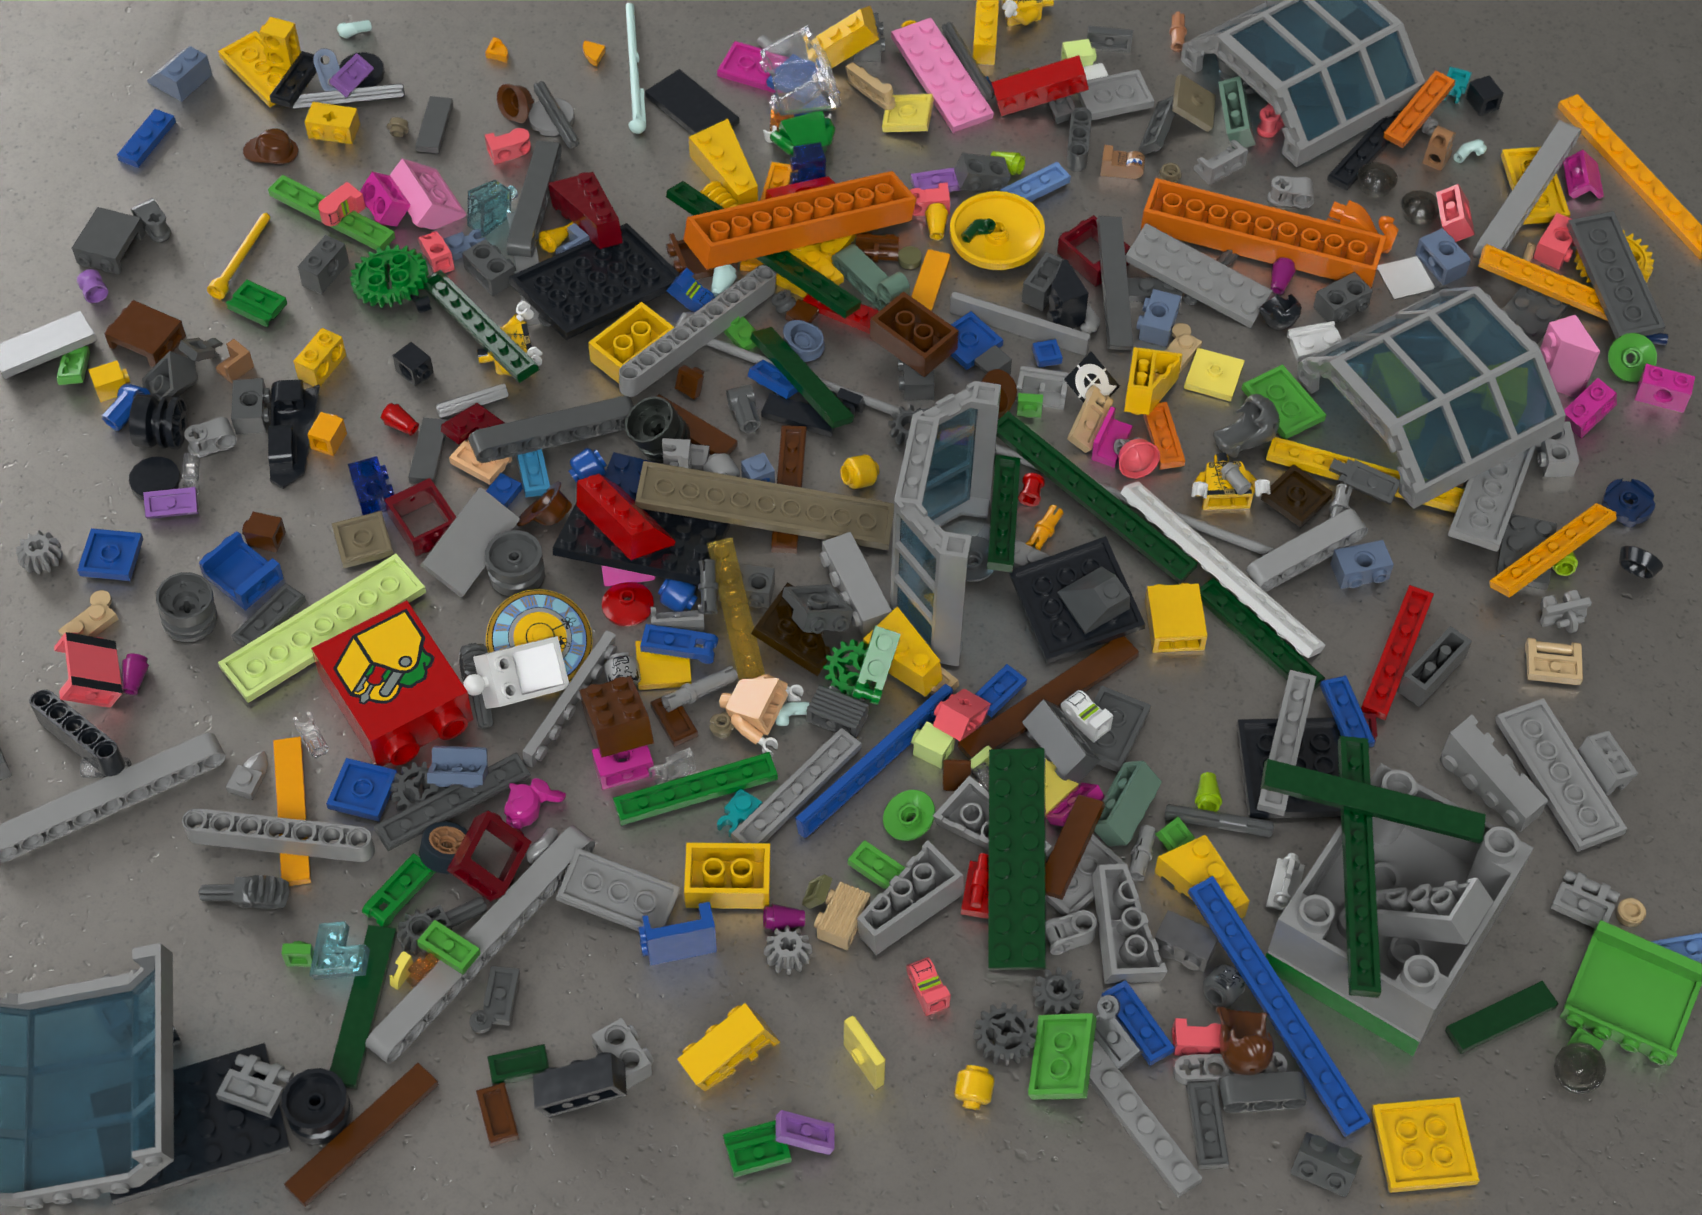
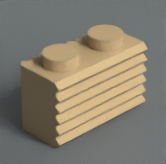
[814,882,871,951]

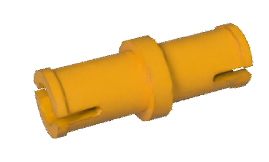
[1025,505,1064,551]

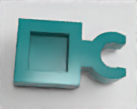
[1443,67,1472,103]
[717,788,762,838]

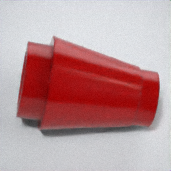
[380,403,419,436]

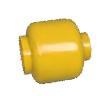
[840,454,880,489]
[954,1065,995,1110]

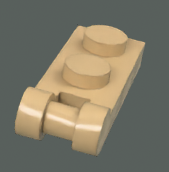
[846,62,896,110]
[1067,385,1113,453]

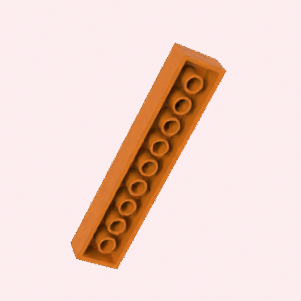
[684,171,917,270]
[1141,178,1386,288]

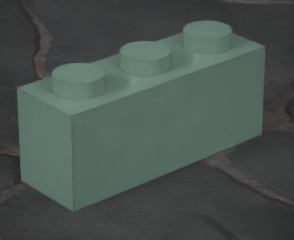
[1218,76,1256,150]
[1094,761,1162,846]

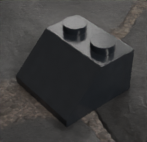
[1047,259,1089,329]

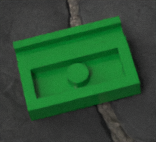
[226,279,288,327]
[723,1120,792,1178]

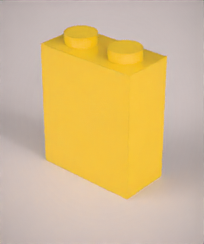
[1144,583,1207,653]

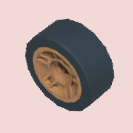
[419,822,471,874]

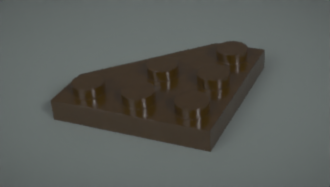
[751,582,832,677]

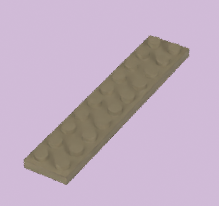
[635,461,894,550]

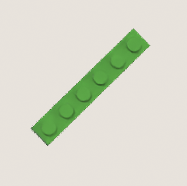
[268,175,396,251]

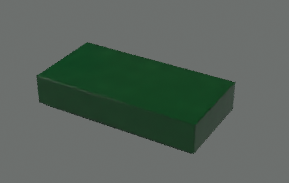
[487,1044,549,1086]

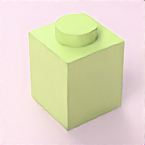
[1061,39,1097,67]
[911,722,955,769]

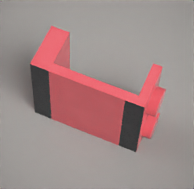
[54,632,123,708]

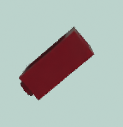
[1057,215,1131,287]
[384,478,456,557]
[447,810,532,902]

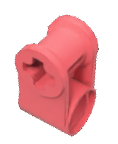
[1257,103,1296,138]

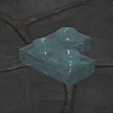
[309,921,370,980]

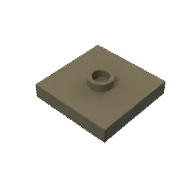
[1172,74,1216,132]
[331,511,394,569]

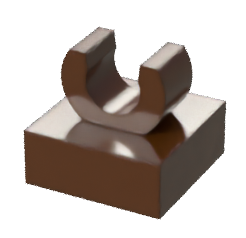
[675,365,705,399]

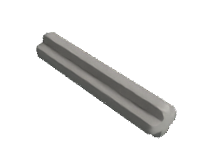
[436,383,509,418]

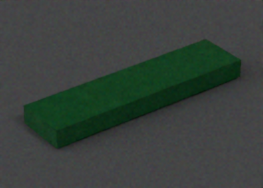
[1445,980,1559,1054]

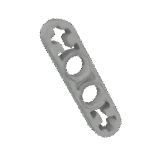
[1173,1052,1287,1085]

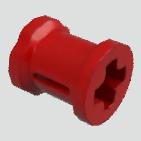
[1018,473,1045,507]

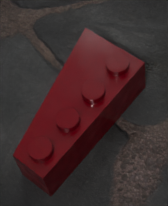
[548,172,623,249]

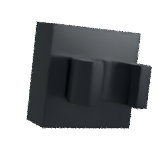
[836,388,866,418]

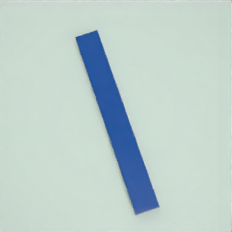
[795,683,953,838]

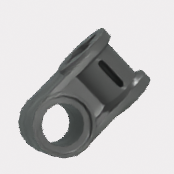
[131,198,171,242]

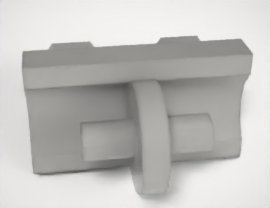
[1540,590,1592,633]

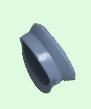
[783,320,825,362]

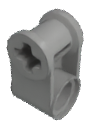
[1267,176,1314,209]
[184,417,237,458]
[1046,910,1097,955]

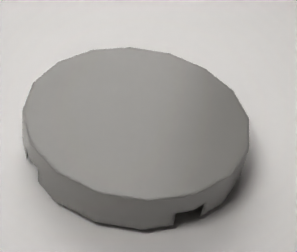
[528,98,574,136]

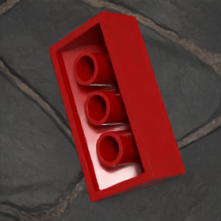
[576,474,675,560]

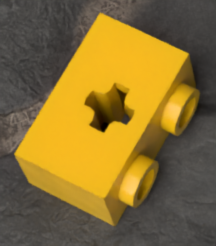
[304,102,360,144]

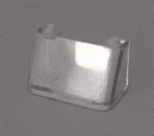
[760,25,842,116]

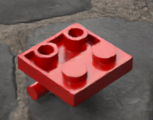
[961,853,989,919]

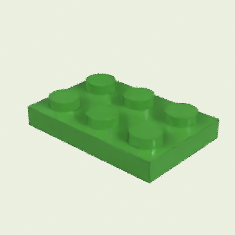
[1241,364,1326,439]
[1028,1013,1097,1100]

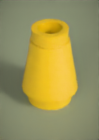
[925,203,948,240]

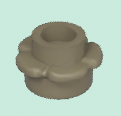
[386,117,409,137]
[1159,163,1182,183]
[709,712,735,738]

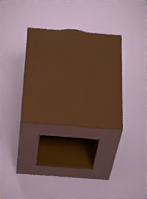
[242,511,286,553]

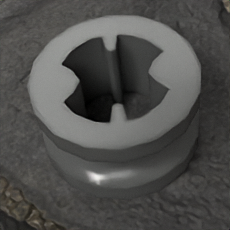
[772,290,796,313]

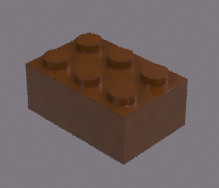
[870,291,959,377]
[579,676,654,758]

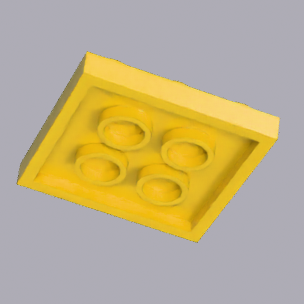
[1371,1097,1479,1193]

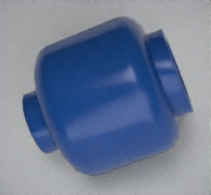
[569,448,607,483]
[658,579,698,612]

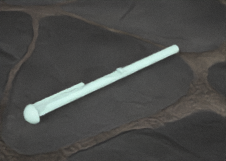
[626,3,646,134]

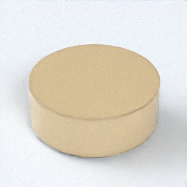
[1615,898,1646,927]

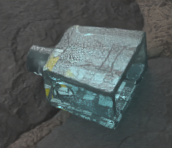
[467,180,518,237]

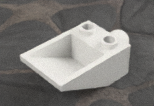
[463,636,569,709]

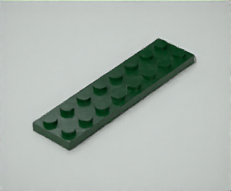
[988,748,1046,970]

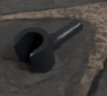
[410,294,432,313]

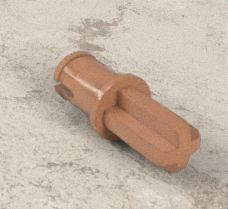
[1169,11,1187,52]

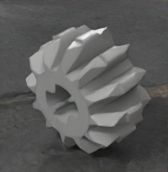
[16,530,63,576]
[764,925,812,975]

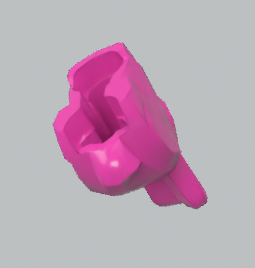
[504,778,566,830]

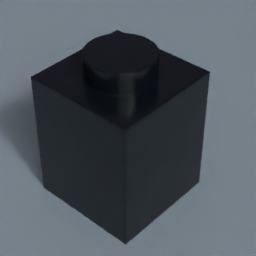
[1465,75,1504,116]

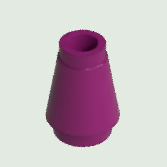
[1270,257,1296,295]
[122,653,149,695]
[763,904,805,932]

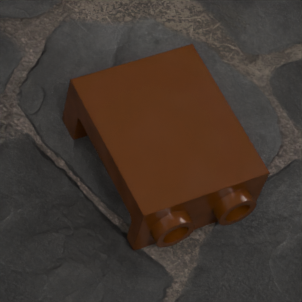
[666,233,738,280]
[104,300,186,368]

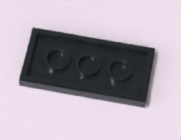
[645,69,740,135]

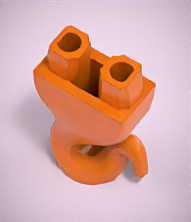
[1326,200,1399,254]

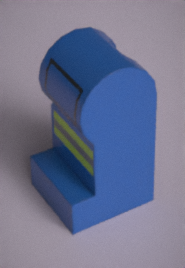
[666,268,715,312]

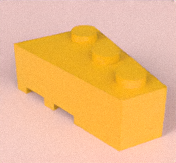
[1124,347,1183,415]
[1154,834,1250,918]
[677,1003,781,1091]

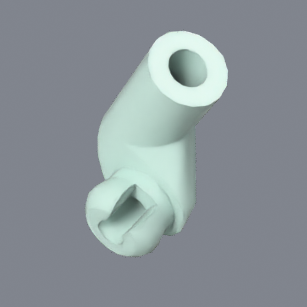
[1453,139,1487,163]

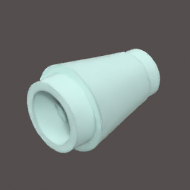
[711,264,737,297]

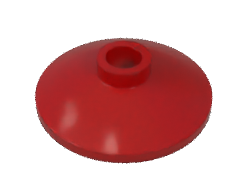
[602,582,654,626]

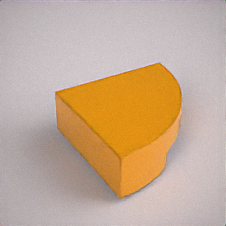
[485,37,509,62]
[583,40,606,66]

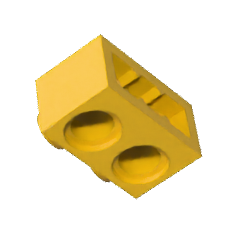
[260,17,301,71]
[293,328,346,387]

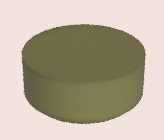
[898,246,922,270]

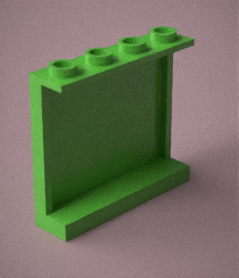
[1560,920,1702,1066]

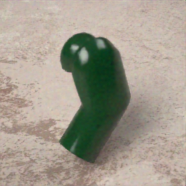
[961,218,996,243]

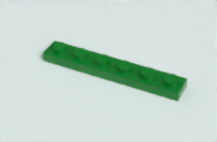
[613,752,778,826]

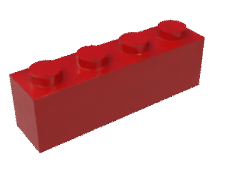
[991,55,1089,116]

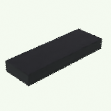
[269,51,324,108]
[761,393,835,437]

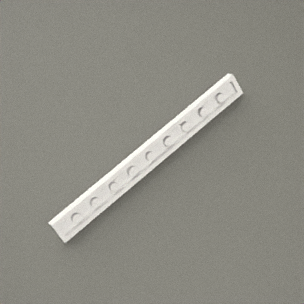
[1120,481,1326,658]

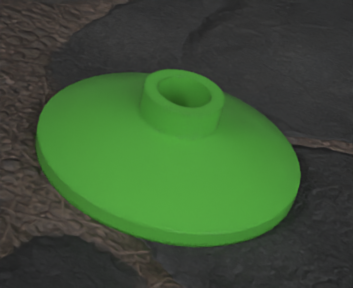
[1608,333,1657,382]
[883,790,935,841]

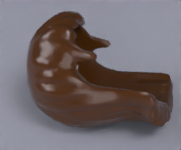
[1216,1006,1274,1075]

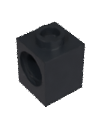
[393,342,434,387]

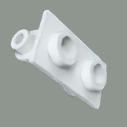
[1266,853,1305,911]

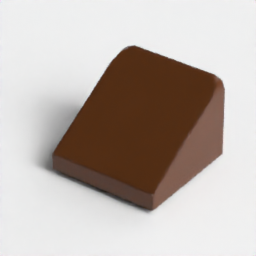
[943,760,971,791]

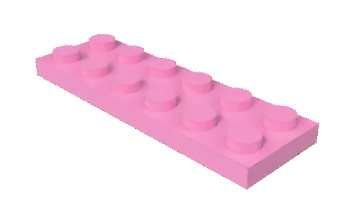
[891,18,994,133]

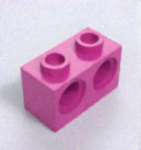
[360,172,411,227]
[1564,378,1617,438]

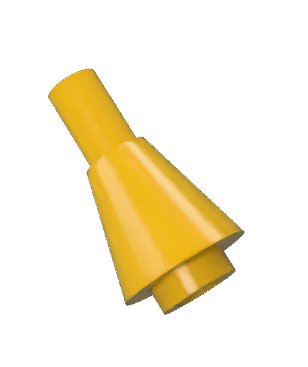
[539,221,573,253]

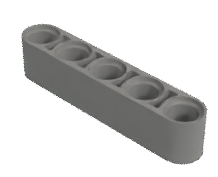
[1246,509,1369,592]

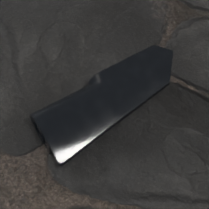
[268,380,320,489]

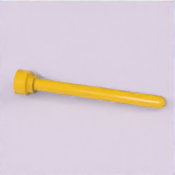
[207,213,270,300]

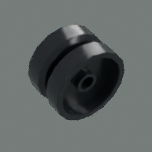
[281,1068,352,1145]

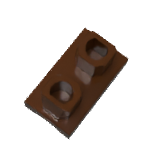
[856,232,899,263]

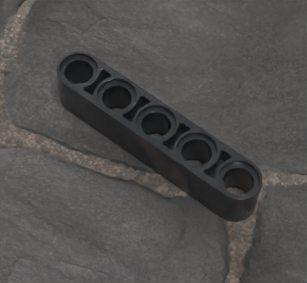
[29,689,125,776]

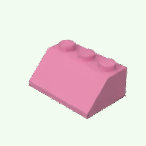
[389,158,466,230]
[1533,315,1600,398]

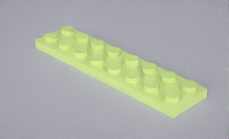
[218,554,426,703]

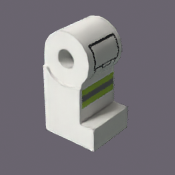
[1061,690,1113,743]

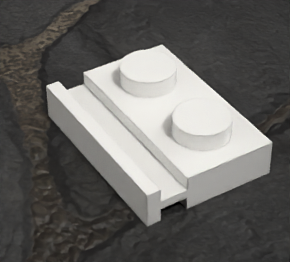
[1287,321,1342,362]

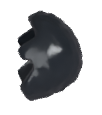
[1259,294,1302,330]

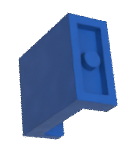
[199,531,284,611]
[638,902,717,966]

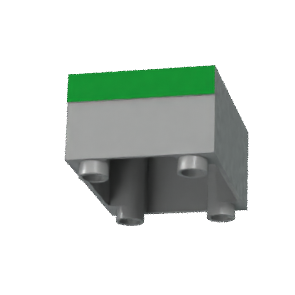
[1265,763,1534,1056]

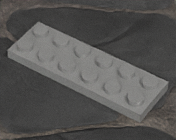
[1125,223,1272,328]
[1448,429,1536,552]
[1495,698,1627,852]

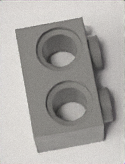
[1536,421,1579,477]
[591,1018,654,1089]

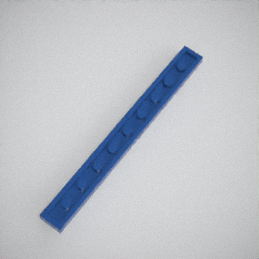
[1188,876,1371,1138]

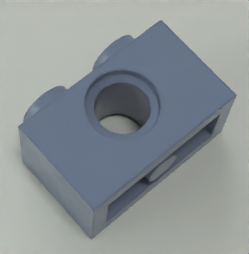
[1415,228,1471,286]
[1136,289,1181,347]
[1330,540,1394,589]

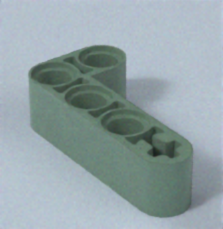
[831,244,910,311]

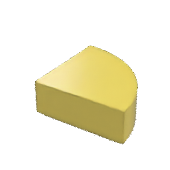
[390,951,415,990]

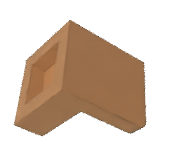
[216,339,254,384]

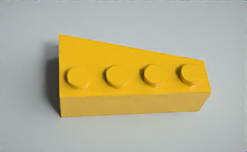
[689,119,758,205]

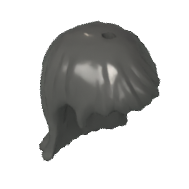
[1213,394,1280,459]

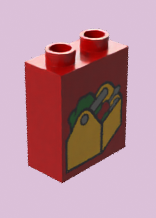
[311,600,474,767]

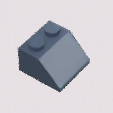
[147,46,212,102]

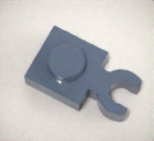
[443,229,485,261]

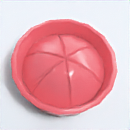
[1118,439,1160,479]

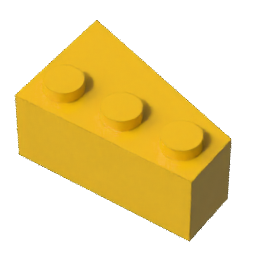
[863,606,943,697]

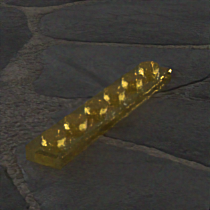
[707,538,765,681]

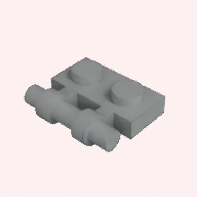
[1550,869,1620,928]
[216,1054,294,1118]

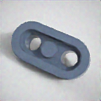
[313,48,340,91]

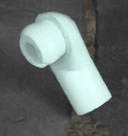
[337,20,372,38]
[775,702,809,726]

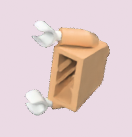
[719,674,804,757]

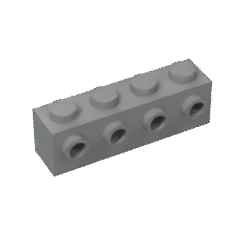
[819,532,892,635]

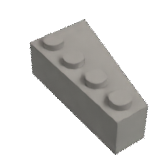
[1439,715,1548,832]
[933,776,1053,863]
[857,840,964,955]
[1092,864,1168,984]
[1376,878,1494,945]

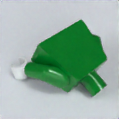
[763,110,835,169]

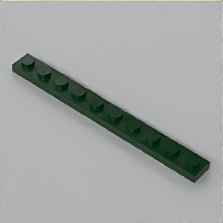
[666,181,862,319]
[997,411,1198,584]
[1338,736,1381,998]

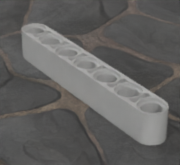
[182,808,375,862]

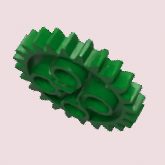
[350,245,429,308]

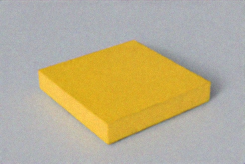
[635,640,691,690]

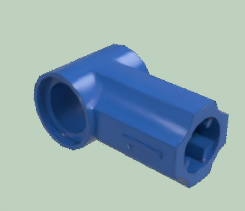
[102,383,151,431]

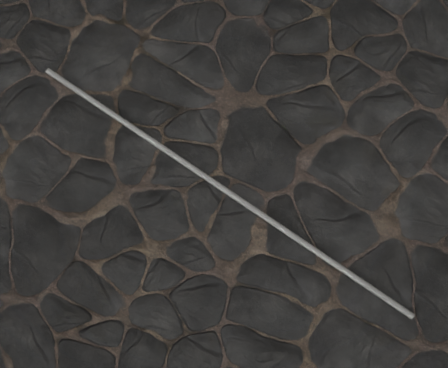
[622,310,1274,555]

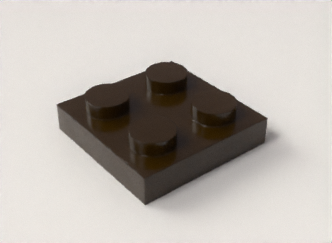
[1261,464,1333,528]

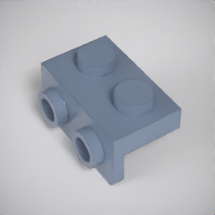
[427,746,488,788]

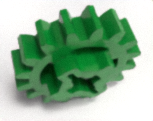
[823,639,873,697]

